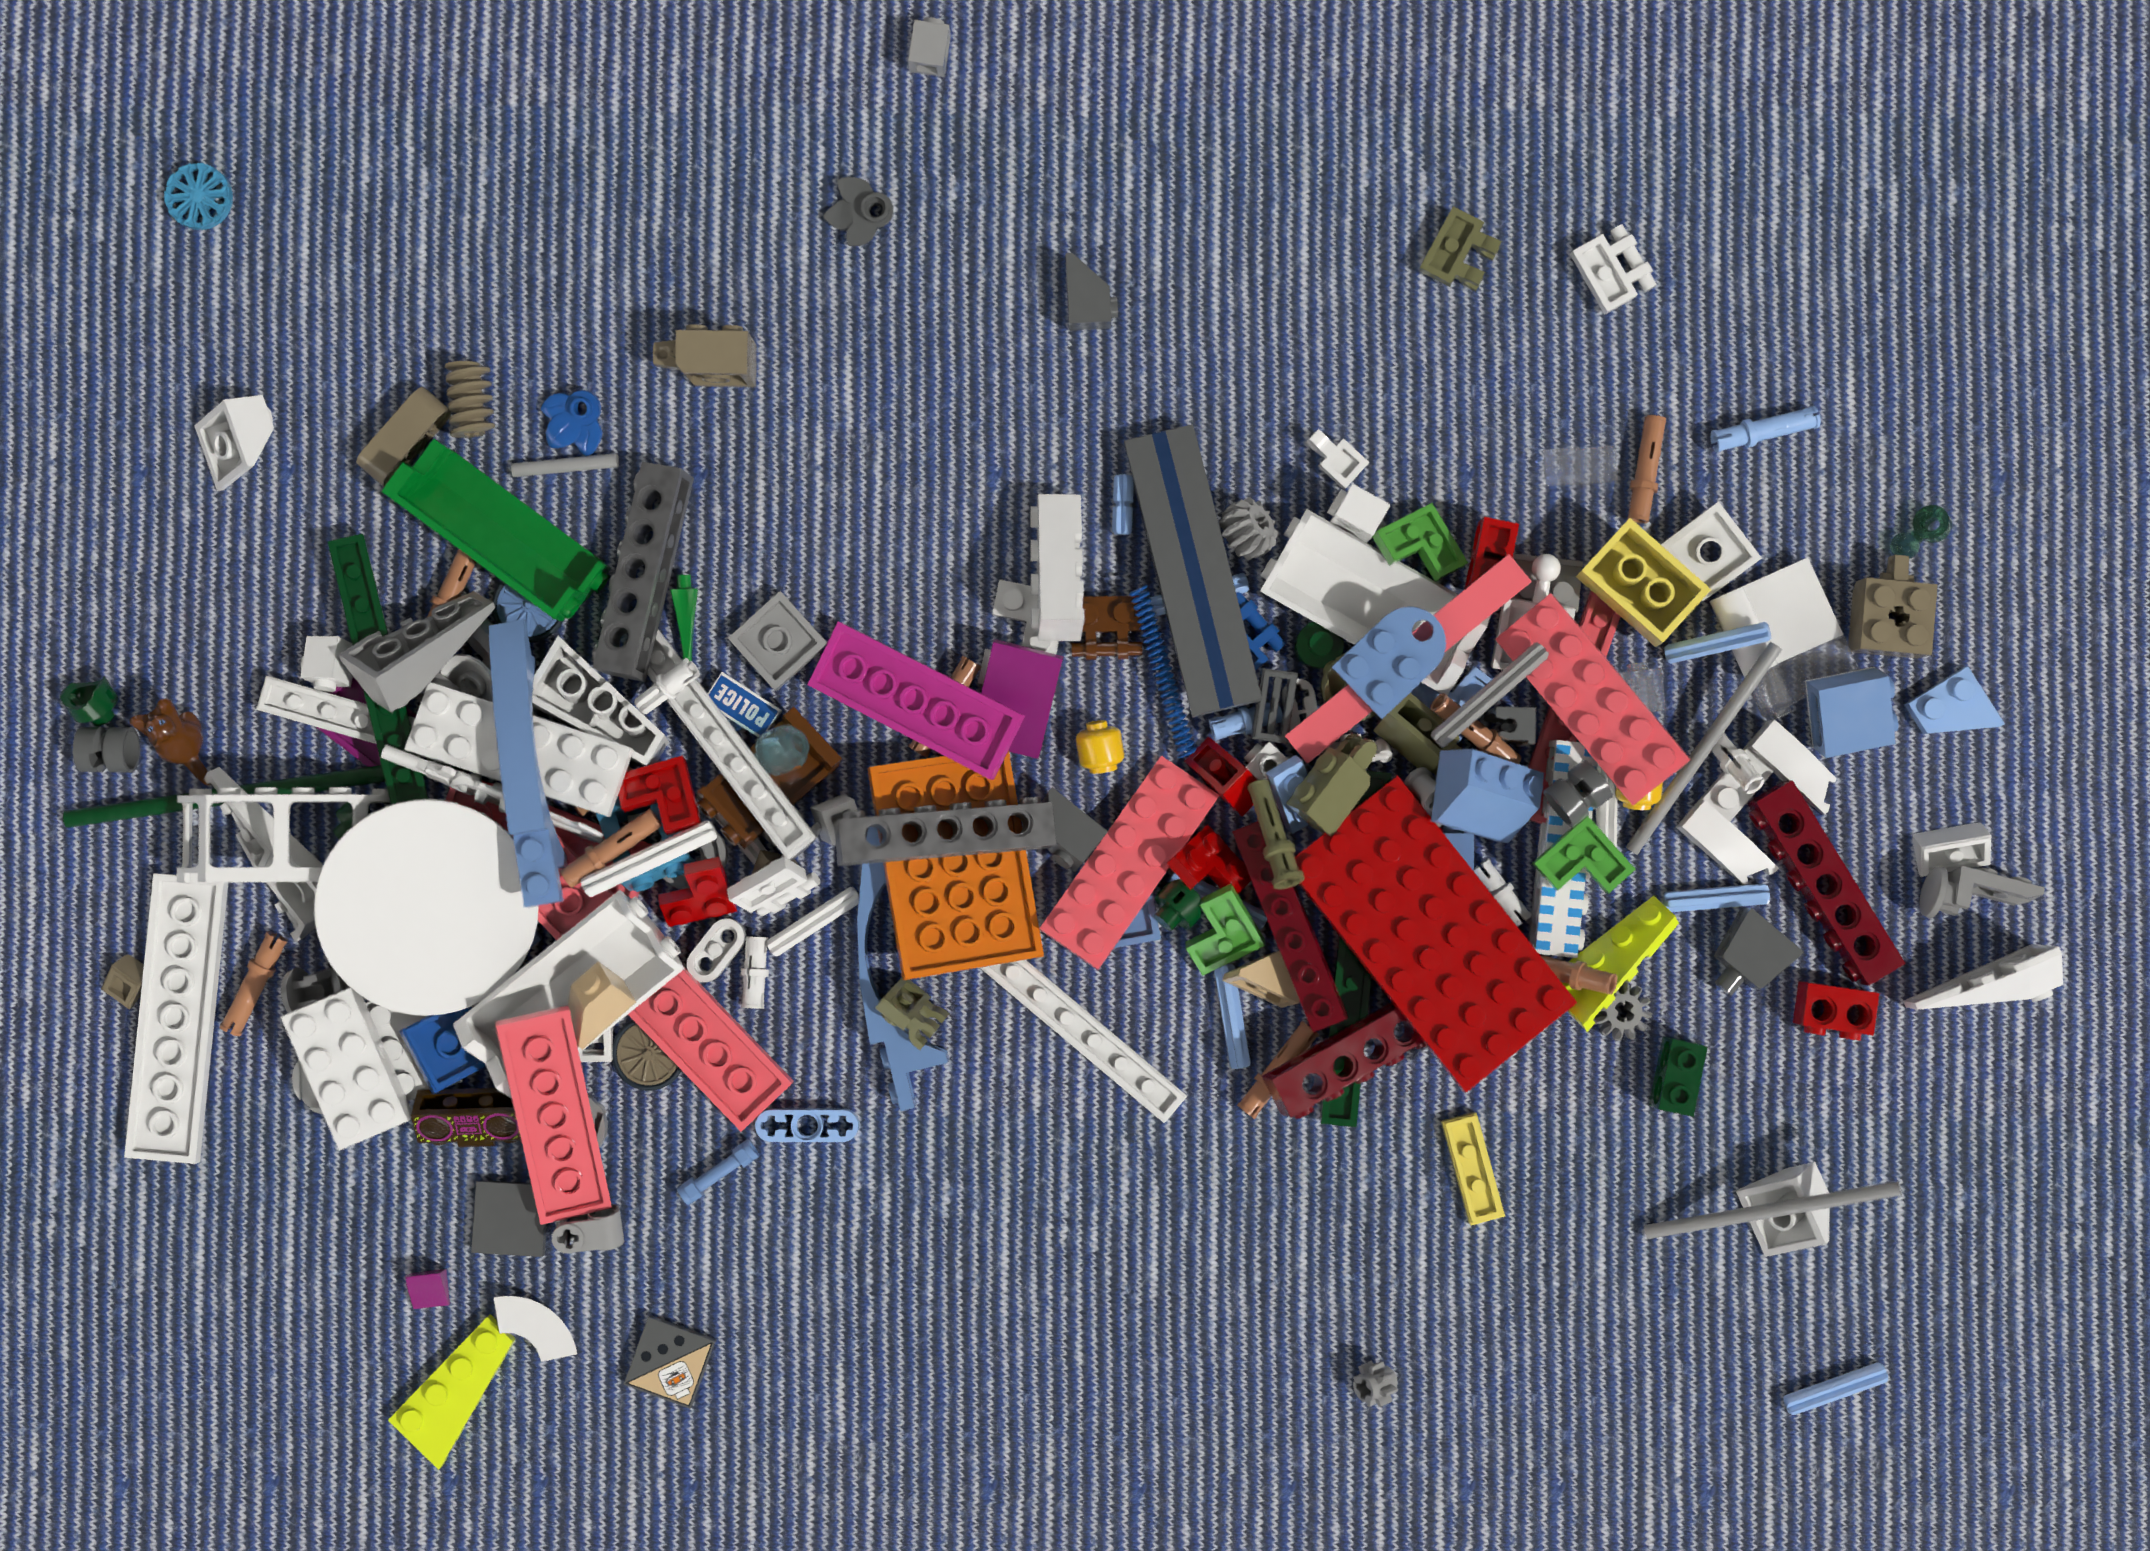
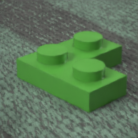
[1372,503,1468,582]
[1532,816,1636,893]
[1185,884,1265,976]

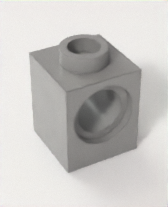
[908,17,951,77]

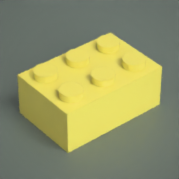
[1576,518,1711,647]

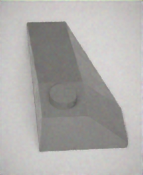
[339,591,495,712]

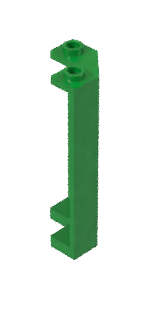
[382,439,612,621]

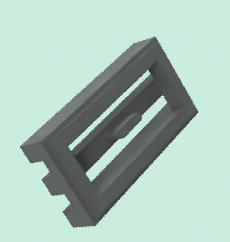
[1251,668,1298,744]

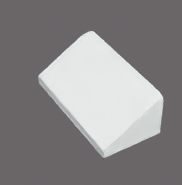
[1913,823,1991,877]

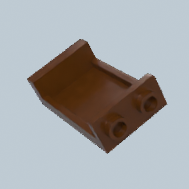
[696,707,842,849]

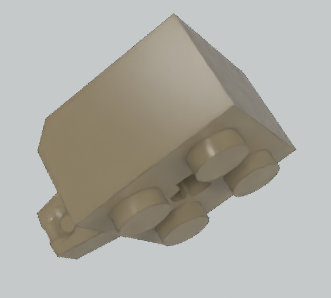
[653,325,757,387]
[1848,555,1938,659]

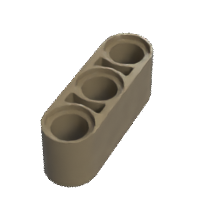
[356,387,451,487]

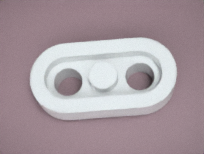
[687,918,746,982]

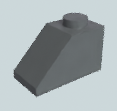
[1065,253,1118,331]
[1041,787,1108,872]

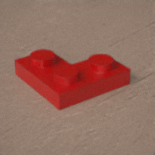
[618,755,701,835]
[1166,824,1251,894]
[658,856,738,927]

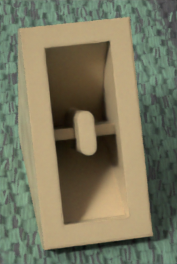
[1222,951,1300,1008]

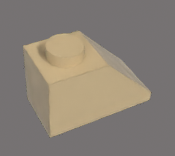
[568,962,636,1050]

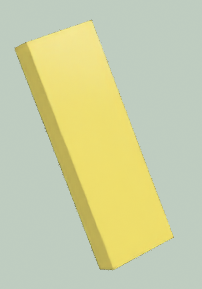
[1441,1112,1505,1225]

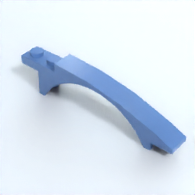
[489,619,568,908]
[857,827,950,1111]

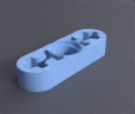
[755,1108,860,1142]

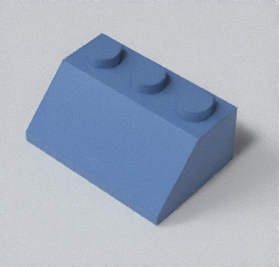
[1431,749,1544,843]

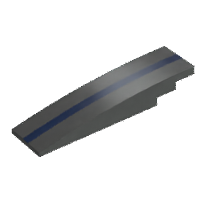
[1124,424,1262,717]

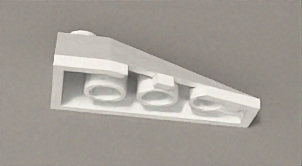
[1903,944,2063,1010]

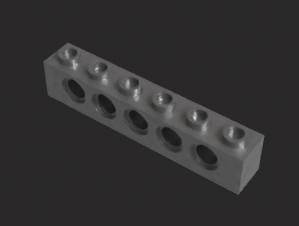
[592,462,694,682]
[834,797,1056,866]

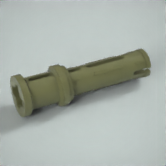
[1247,779,1305,889]

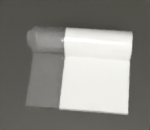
[1710,558,1859,720]

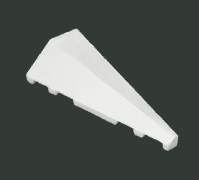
[204,767,324,942]

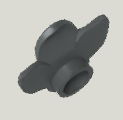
[824,177,894,246]

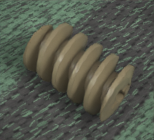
[445,361,495,438]

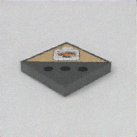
[624,1315,717,1409]

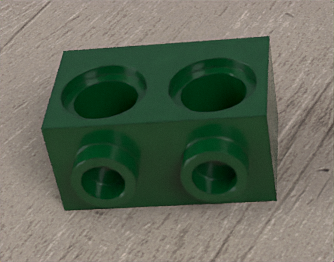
[1649,1036,1708,1117]

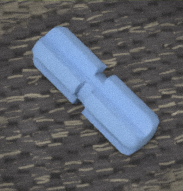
[1112,474,1133,535]

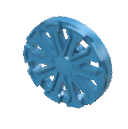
[164,163,233,230]

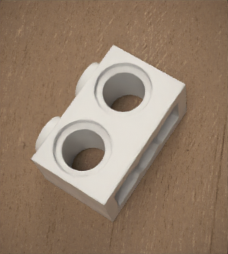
[1327,484,1390,543]

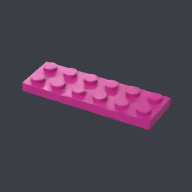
[807,621,1025,780]

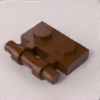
[1071,596,1142,660]

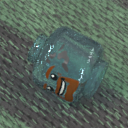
[755,725,809,776]

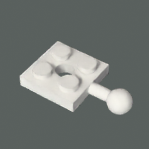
[1660,502,1762,601]
[1491,554,1576,670]

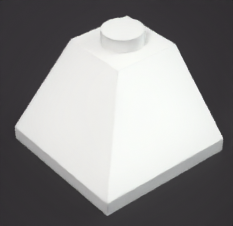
[194,395,274,491]
[1736,1162,1830,1257]

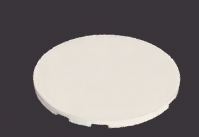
[314,799,539,1016]

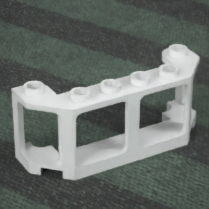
[177,788,391,882]

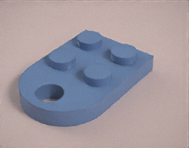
[1331,607,1446,719]

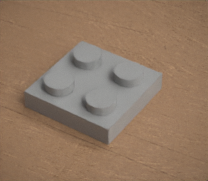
[728,591,827,691]

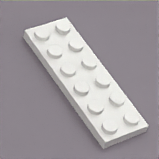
[405,682,634,817]

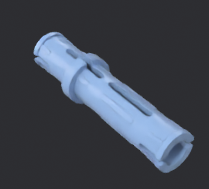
[1710,406,1821,453]

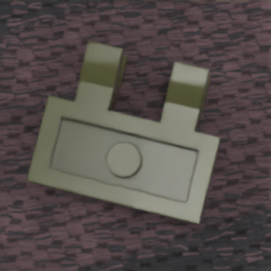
[1419,206,1502,292]
[875,977,950,1050]

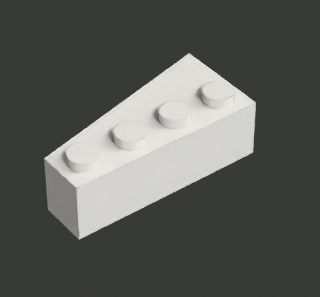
[1030,494,1084,641]
[532,636,669,767]

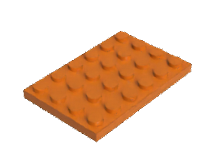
[868,750,1044,980]

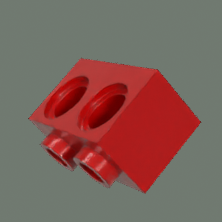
[1464,517,1519,589]
[1793,981,1879,1041]

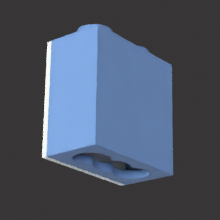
[1805,667,1899,758]

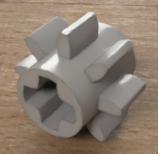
[1353,1361,1398,1407]

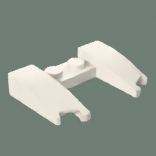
[1676,719,1836,885]

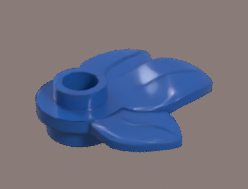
[540,390,602,456]

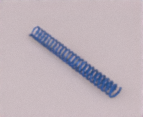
[1129,585,1197,758]

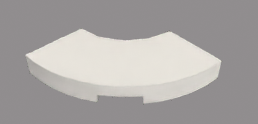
[494,1296,577,1362]

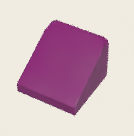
[405,1269,450,1309]

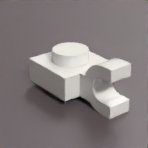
[1305,429,1369,490]

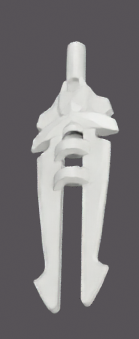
[381,745,604,843]

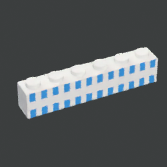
[1528,740,1602,958]

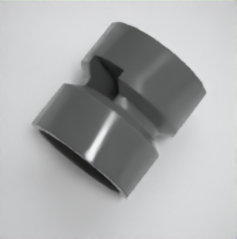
[73,727,140,773]
[1543,760,1613,827]

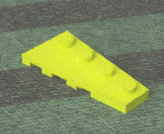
[1562,896,1679,1032]
[388,1314,516,1470]

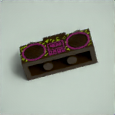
[411,1088,522,1148]

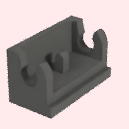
[1484,707,1536,747]

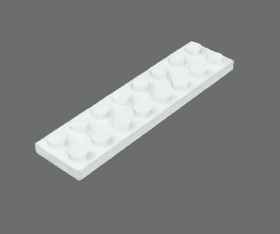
[124,873,228,1164]

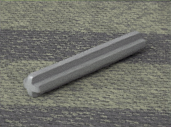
[1431,642,1549,748]

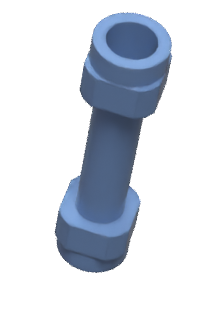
[677,1139,759,1205]

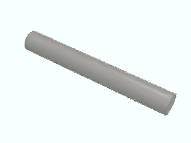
[511,453,619,478]

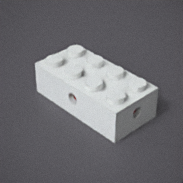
[281,987,412,1151]

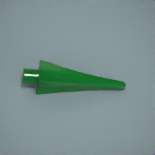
[670,575,698,661]

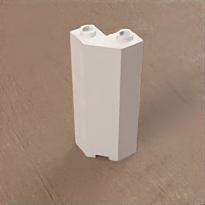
[1260,509,1491,695]
[453,890,684,1099]

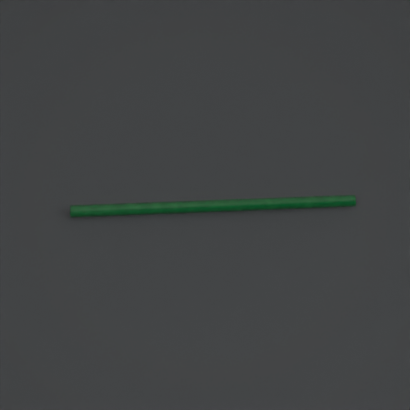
[63,758,464,828]

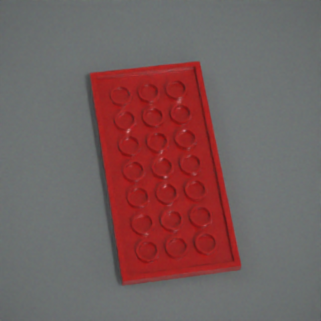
[1294,776,1577,1093]

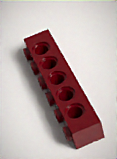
[1747,780,1906,986]
[1232,821,1349,1033]
[1261,1002,1426,1119]

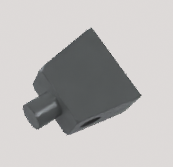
[1714,907,1804,996]

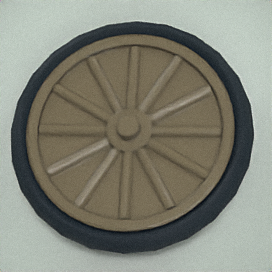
[612,1020,682,1091]

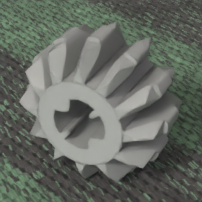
[1219,497,1279,561]
[1594,981,1652,1041]

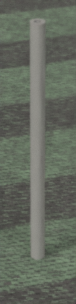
[1626,642,1783,855]
[1644,1181,1902,1239]

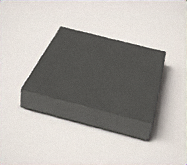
[471,1180,547,1257]

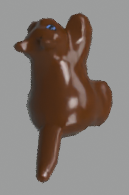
[130,698,211,786]

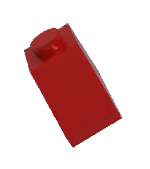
[1184,736,1258,816]

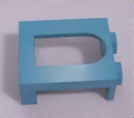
[596,796,695,892]

